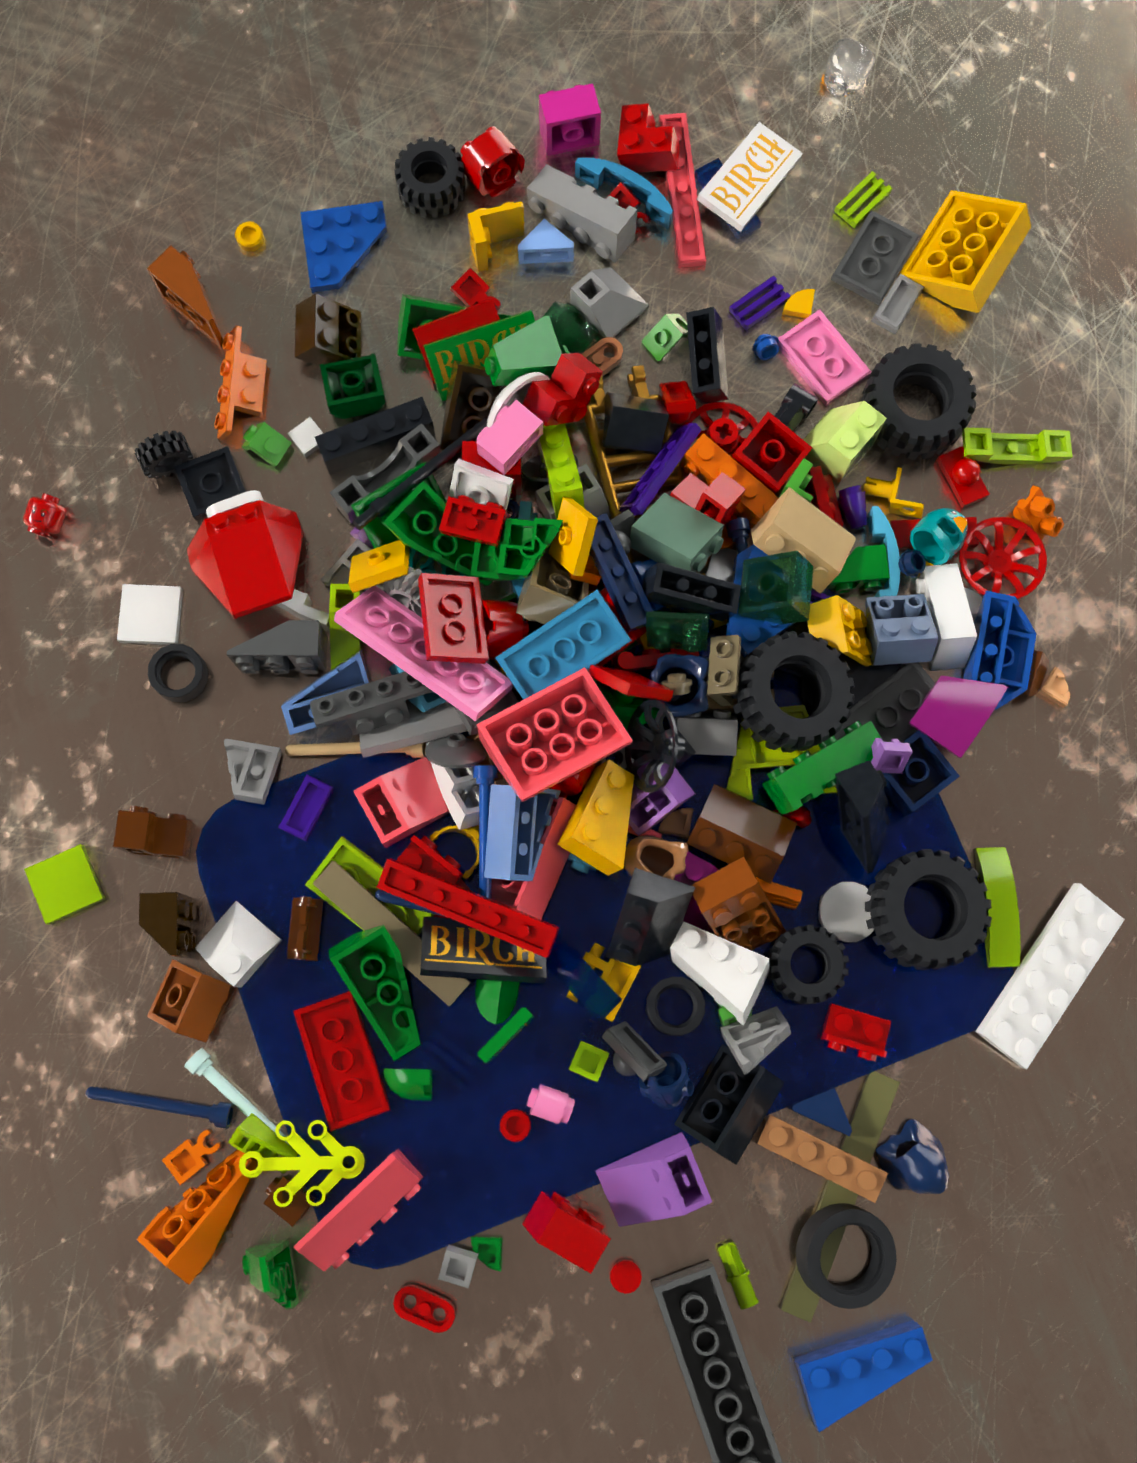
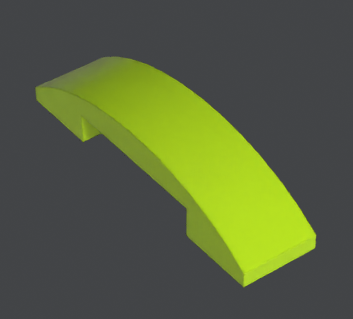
[962,427,1073,464]
[974,847,1021,968]

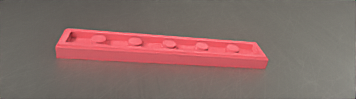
[659,113,706,268]

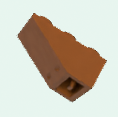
[691,857,786,951]

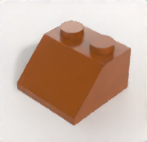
[147,959,231,1043]

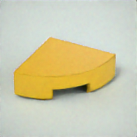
[782,289,815,318]

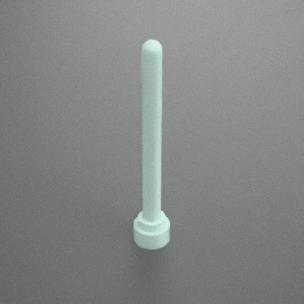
[184,1048,301,1157]

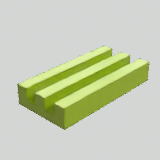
[834,171,893,229]

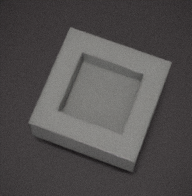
[438,1244,478,1288]

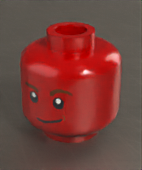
[23,493,67,538]

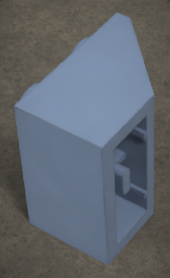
[865,594,938,665]

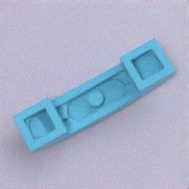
[867,506,901,597]

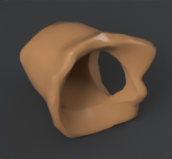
[624,836,689,880]

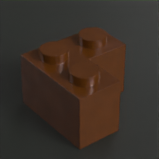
[113,806,195,860]

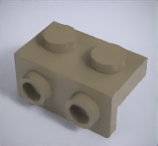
[707,635,741,706]

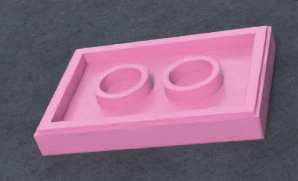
[778,309,872,407]

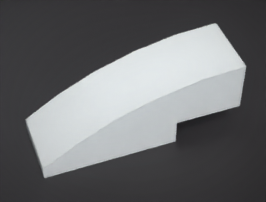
[426,737,479,830]

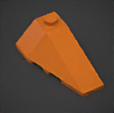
[136,1149,257,1285]

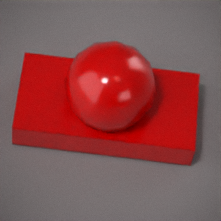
[659,381,696,425]
[936,446,990,509]

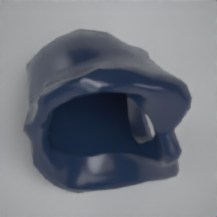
[651,654,709,717]
[875,1119,949,1194]

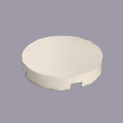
[818,882,874,942]

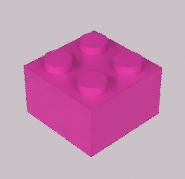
[539,83,601,156]

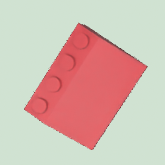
[476,668,633,802]

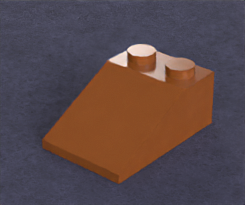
[147,245,223,347]

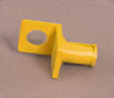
[863,467,924,518]

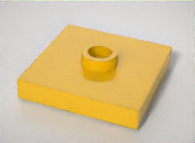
[548,497,598,576]
[348,540,410,592]

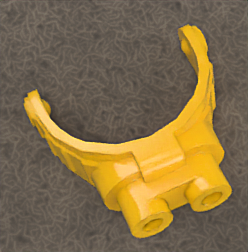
[429,825,479,879]

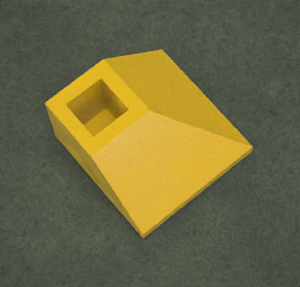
[805,595,872,666]

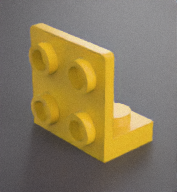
[467,202,525,272]

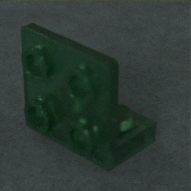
[646,610,710,652]

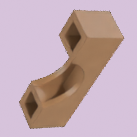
[757,1115,888,1203]

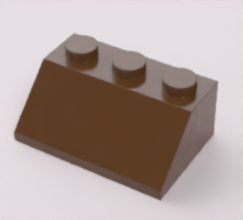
[687,783,797,884]

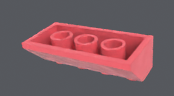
[492,797,576,920]
[293,1148,423,1272]

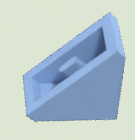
[518,218,574,264]

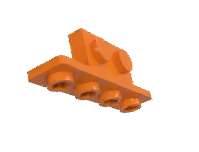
[214,325,267,440]

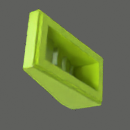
[228,1113,299,1174]

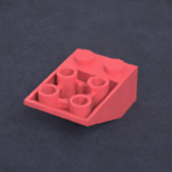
[353,757,450,848]

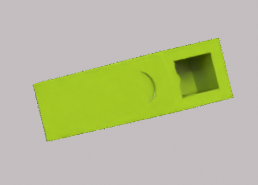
[329,584,363,670]

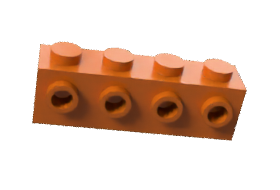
[680,433,779,528]

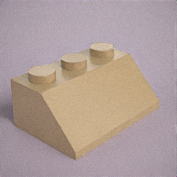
[751,487,856,594]

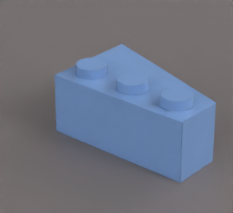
[281,650,371,735]

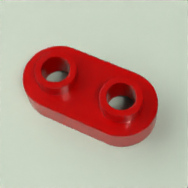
[393,1284,456,1333]

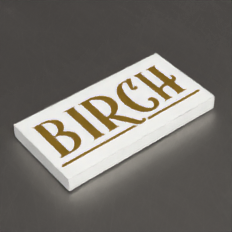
[697,122,803,232]

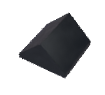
[603,392,669,455]

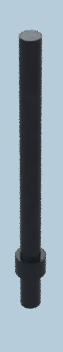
[353,418,487,530]

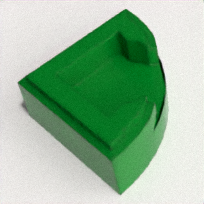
[471,1236,503,1271]

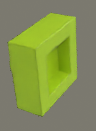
[569,1041,609,1082]

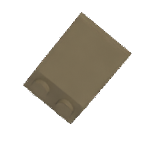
[516,548,589,625]

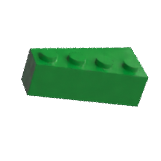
[762,720,882,815]

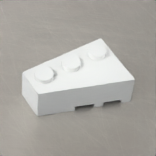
[915,563,977,671]
[670,922,770,1026]

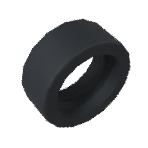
[147,644,208,702]
[646,976,705,1036]

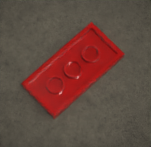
[293,991,391,1132]

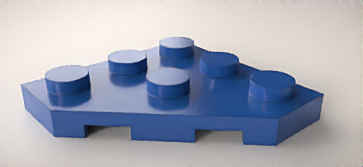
[300,201,387,293]
[726,544,810,658]

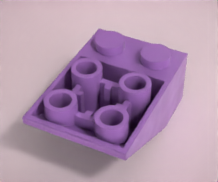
[595,1132,712,1227]

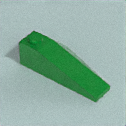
[397,294,512,360]
[383,481,493,586]

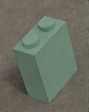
[630,492,724,572]

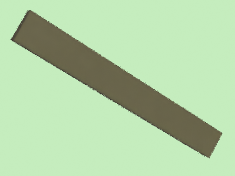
[780,1069,900,1323]

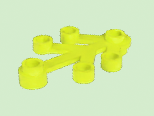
[239,1120,365,1207]

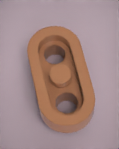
[581,337,623,377]

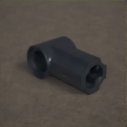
[775,383,819,432]

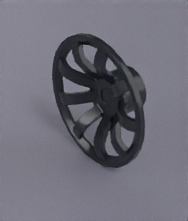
[625,700,685,793]

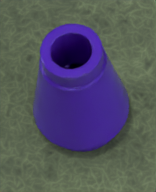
[837,485,868,530]

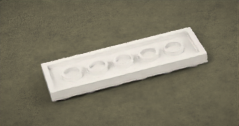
[975,883,1125,1069]

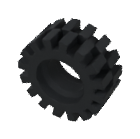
[135,430,193,479]

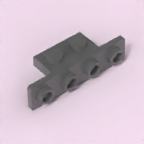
[310,671,432,736]

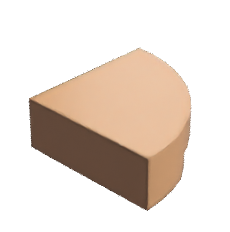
[1038,666,1070,708]

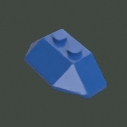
[963,591,1037,711]

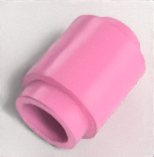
[526,1084,575,1124]

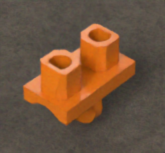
[1013,486,1064,541]

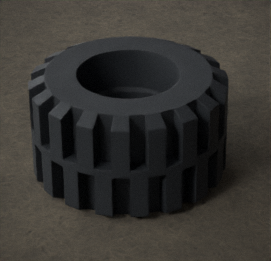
[394,137,466,218]
[768,925,849,1005]

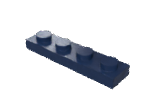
[589,513,657,633]

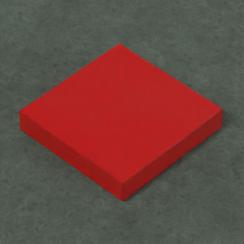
[589,664,674,702]

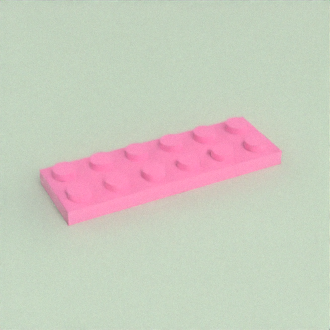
[334,586,513,721]

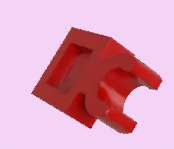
[607,182,651,234]
[451,268,501,310]

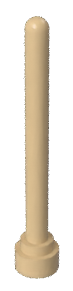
[285,742,427,758]

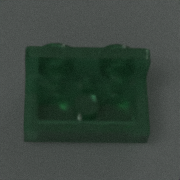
[544,301,601,354]

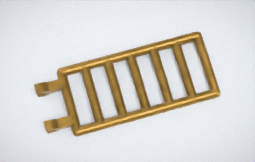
[584,365,685,563]

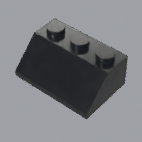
[835,760,889,874]
[606,868,695,966]
[674,1044,785,1165]

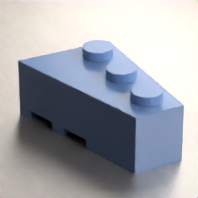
[484,785,561,881]

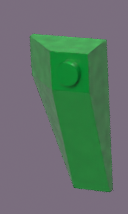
[329,924,421,1061]
[242,1238,299,1310]

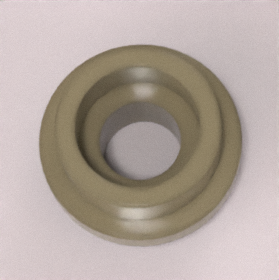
[662,673,692,695]

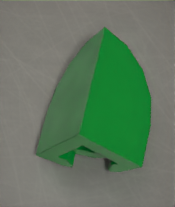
[475,979,520,1025]
[383,1068,433,1101]

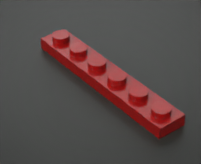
[376,858,560,958]

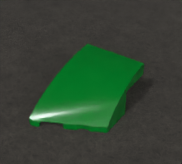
[470,518,563,580]

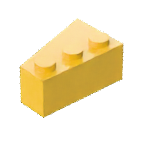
[557,760,634,876]

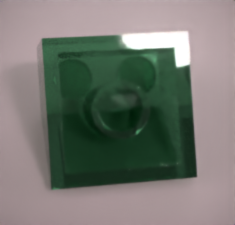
[738,551,814,624]

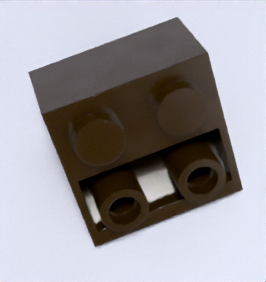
[295,294,361,366]
[139,892,196,958]

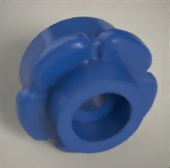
[752,334,779,360]

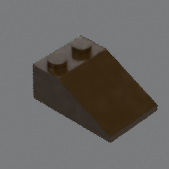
[440,360,507,454]

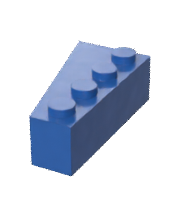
[793,1320,933,1432]

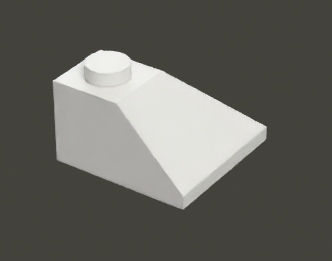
[195,901,282,988]

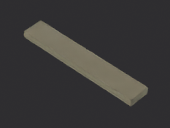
[313,861,471,1007]

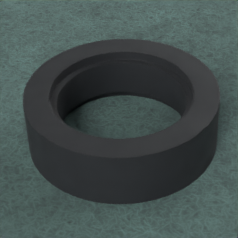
[796,1203,897,1309]

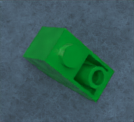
[826,544,890,594]

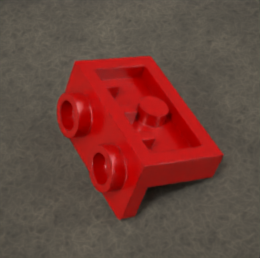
[804,466,843,527]
[439,495,509,547]
[396,835,463,885]
[821,1003,892,1062]

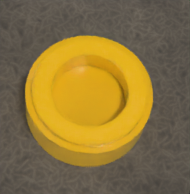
[235,222,264,252]

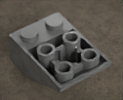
[227,620,328,674]

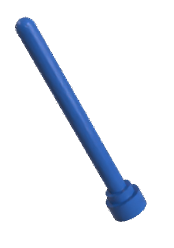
[473,765,498,899]

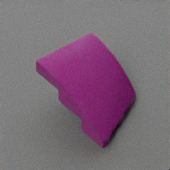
[908,676,1008,758]

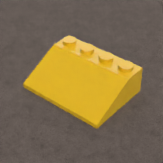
[898,190,1031,313]

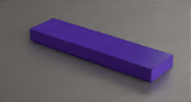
[619,423,702,516]

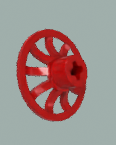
[682,402,758,458]
[959,517,1047,600]

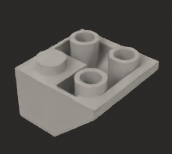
[570,267,649,338]

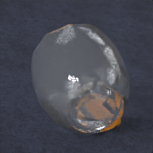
[821,38,875,97]

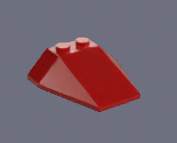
[187,500,303,619]

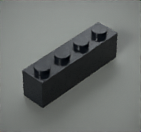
[315,397,435,475]

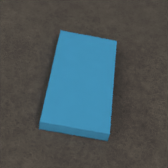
[495,589,632,700]

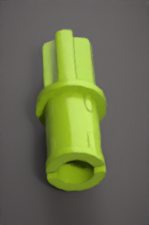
[718,1242,759,1310]

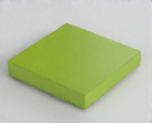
[24,844,106,925]

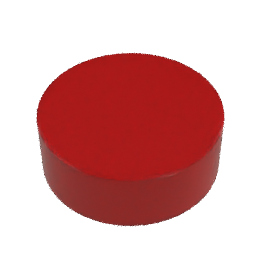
[500,1109,531,1142]
[610,1259,642,1294]

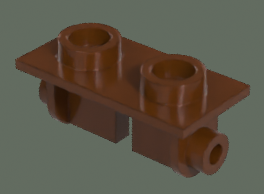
[287,897,324,961]

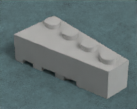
[527,164,638,263]

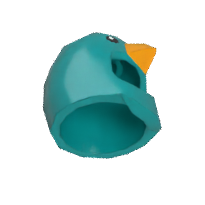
[910,508,968,565]

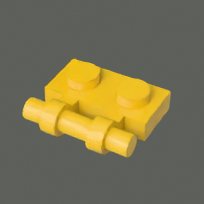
[566,942,641,1022]

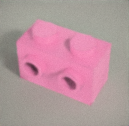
[476,400,543,475]

